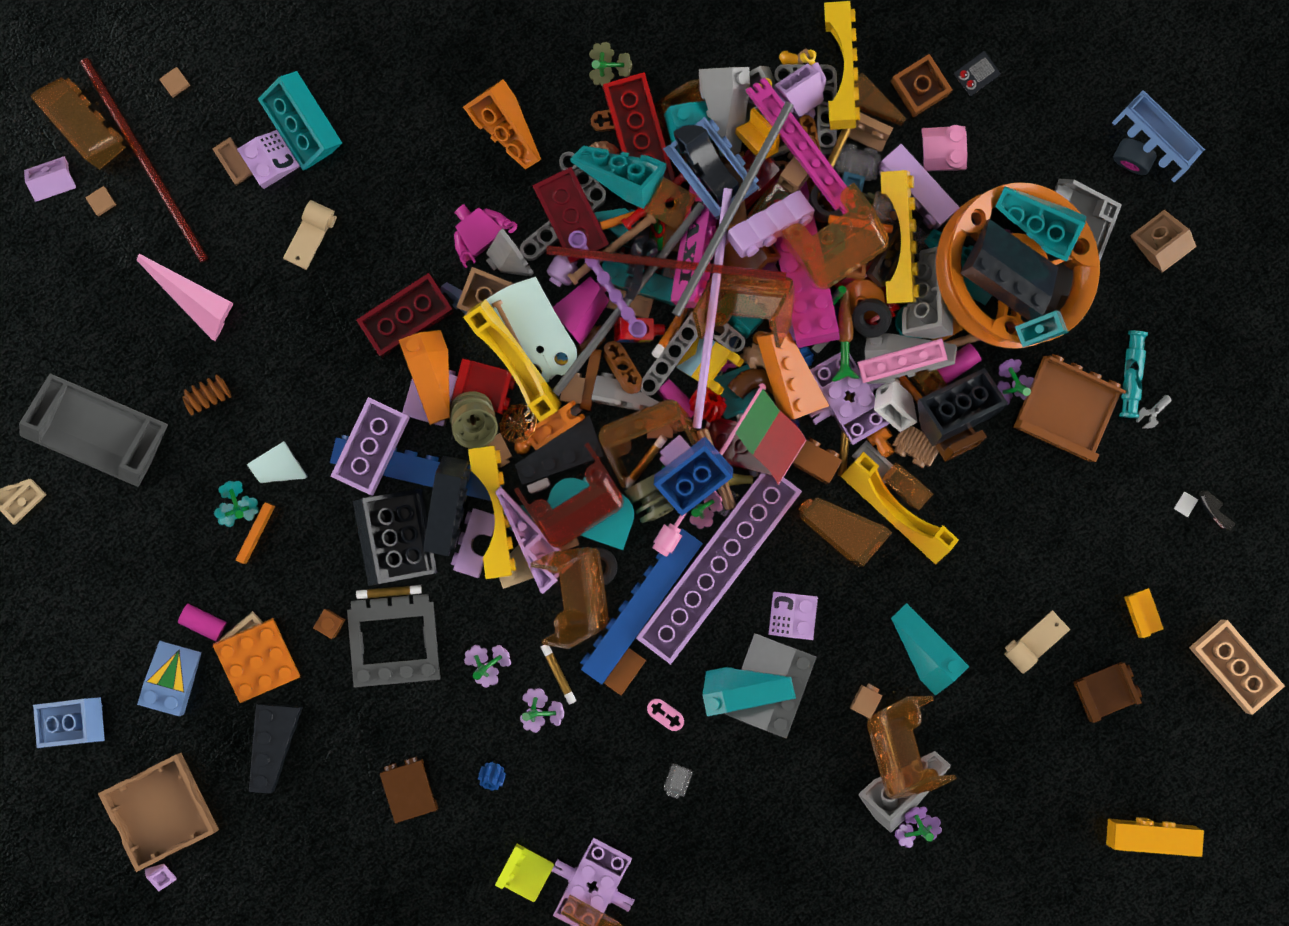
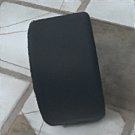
[1113,138,1157,175]

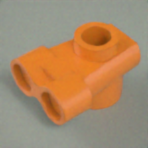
[867,426,894,458]

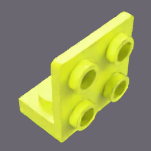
[495,844,554,902]

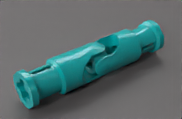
[1120,331,1148,418]

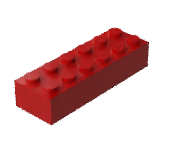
[603,72,681,209]

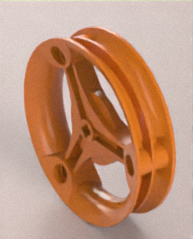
[936,183,1100,349]

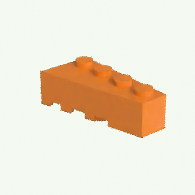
[757,329,829,419]

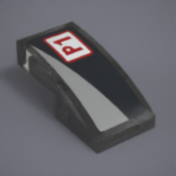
[1199,490,1235,531]

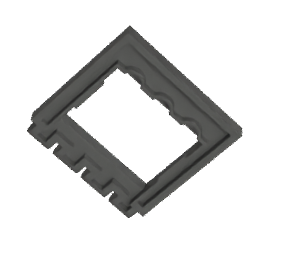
[347,594,441,687]

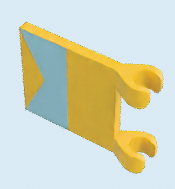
[676,333,744,395]

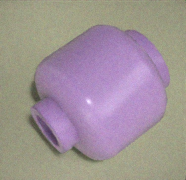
[547,254,579,287]

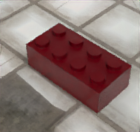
[356,273,454,358]

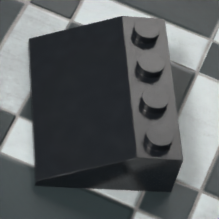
[960,219,1059,321]
[353,489,437,586]

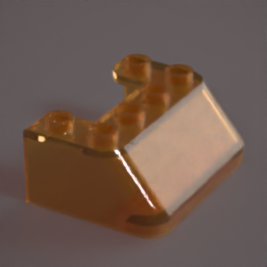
[30,77,126,170]
[781,183,889,289]

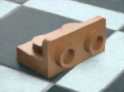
[848,113,893,152]

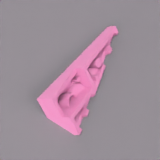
[137,254,233,341]

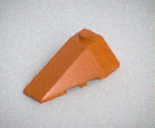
[463,79,541,169]
[399,330,450,425]

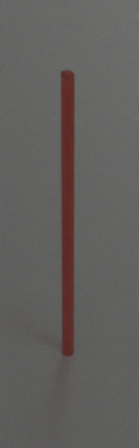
[80,58,208,262]
[546,246,787,281]

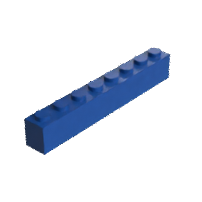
[330,435,505,501]
[580,528,703,684]

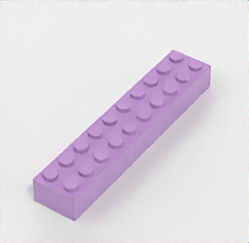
[636,473,802,664]

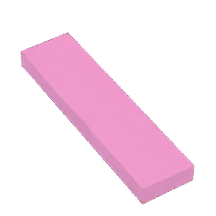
[857,338,948,383]

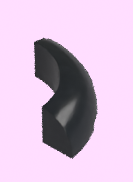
[673,125,739,207]

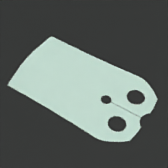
[486,277,577,382]

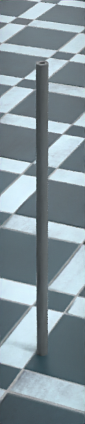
[672,101,794,317]
[552,202,705,396]

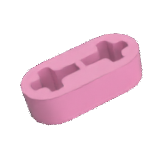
[647,698,684,731]

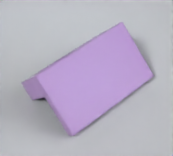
[24,156,76,202]

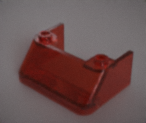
[515,443,624,548]

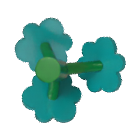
[214,481,259,527]

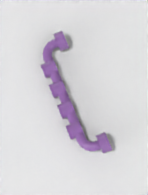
[569,231,647,338]

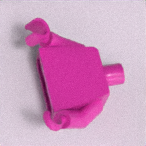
[454,204,517,268]

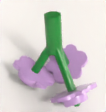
[464,645,511,688]
[520,689,564,733]

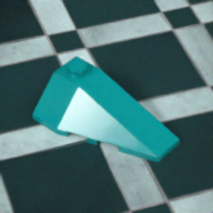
[664,101,713,154]
[995,186,1087,262]

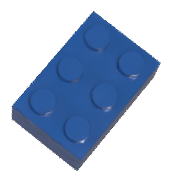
[654,437,733,516]

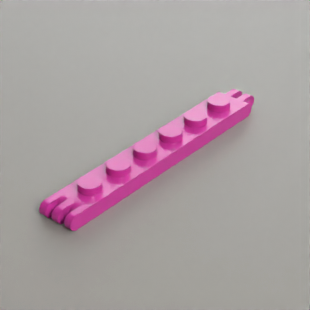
[746,78,856,215]

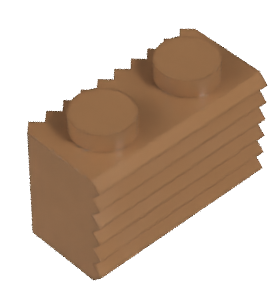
[891,426,939,468]

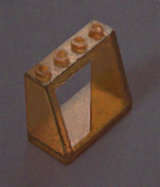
[797,497,892,566]

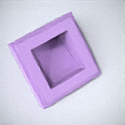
[145,864,177,891]

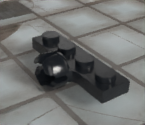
[866,209,924,287]
[624,227,658,300]

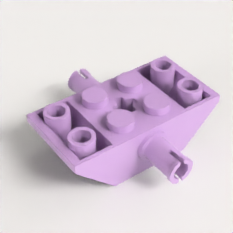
[809,352,890,445]
[551,838,635,926]

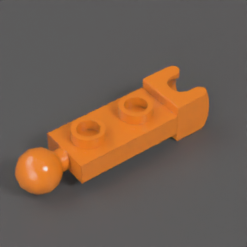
[514,400,585,455]

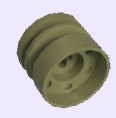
[450,392,498,449]
[624,474,674,523]

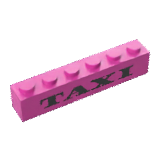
[670,178,717,308]

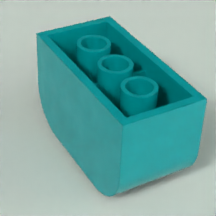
[541,477,634,550]

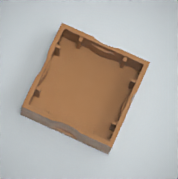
[98,753,219,872]

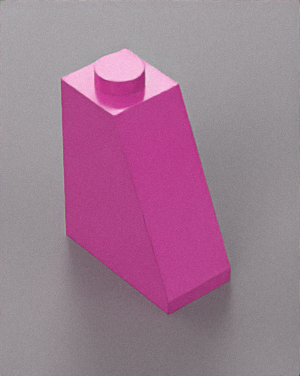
[552,277,609,345]

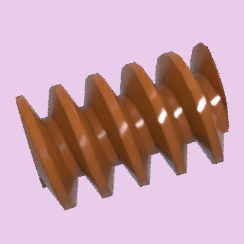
[183,374,231,416]

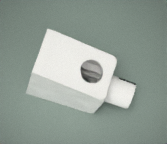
[874,378,917,432]

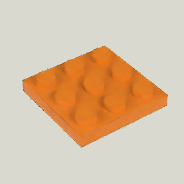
[213,618,300,703]

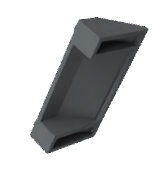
[19,374,168,487]

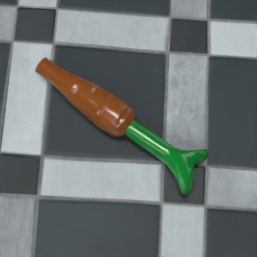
[832,290,859,382]

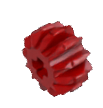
[689,388,727,423]

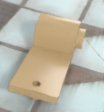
[283,200,337,270]
[1005,610,1070,674]

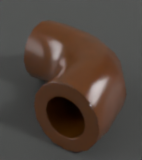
[727,367,773,399]

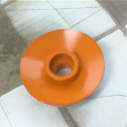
[845,279,885,319]

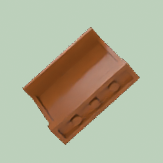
[1014,354,1126,462]

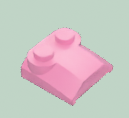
[921,125,967,171]

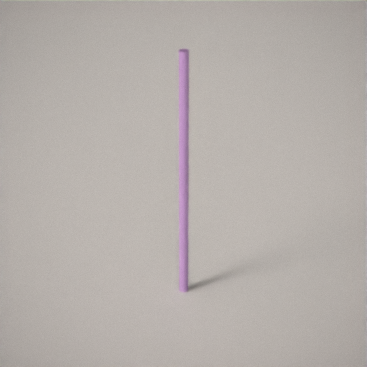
[693,188,732,428]

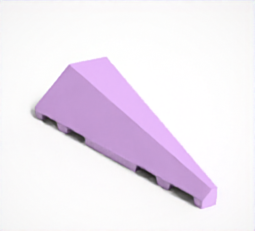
[496,486,573,594]

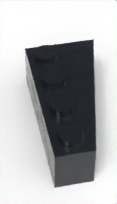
[249,703,303,794]

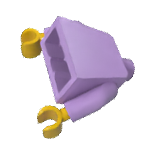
[759,50,826,118]

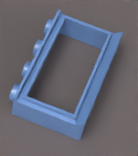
[1112,90,1205,182]
[663,117,759,220]

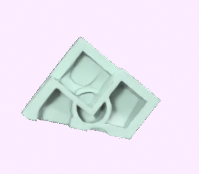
[247,441,307,483]

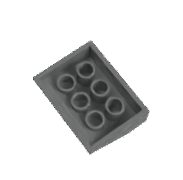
[725,633,816,738]

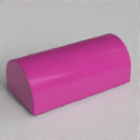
[935,343,981,385]
[657,379,694,422]
[178,604,227,642]

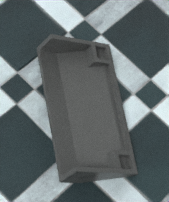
[1045,179,1122,314]

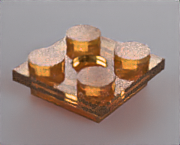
[644,177,697,230]

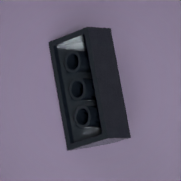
[917,368,1008,446]

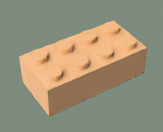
[1189,619,1285,715]

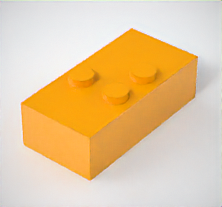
[1106,817,1204,857]

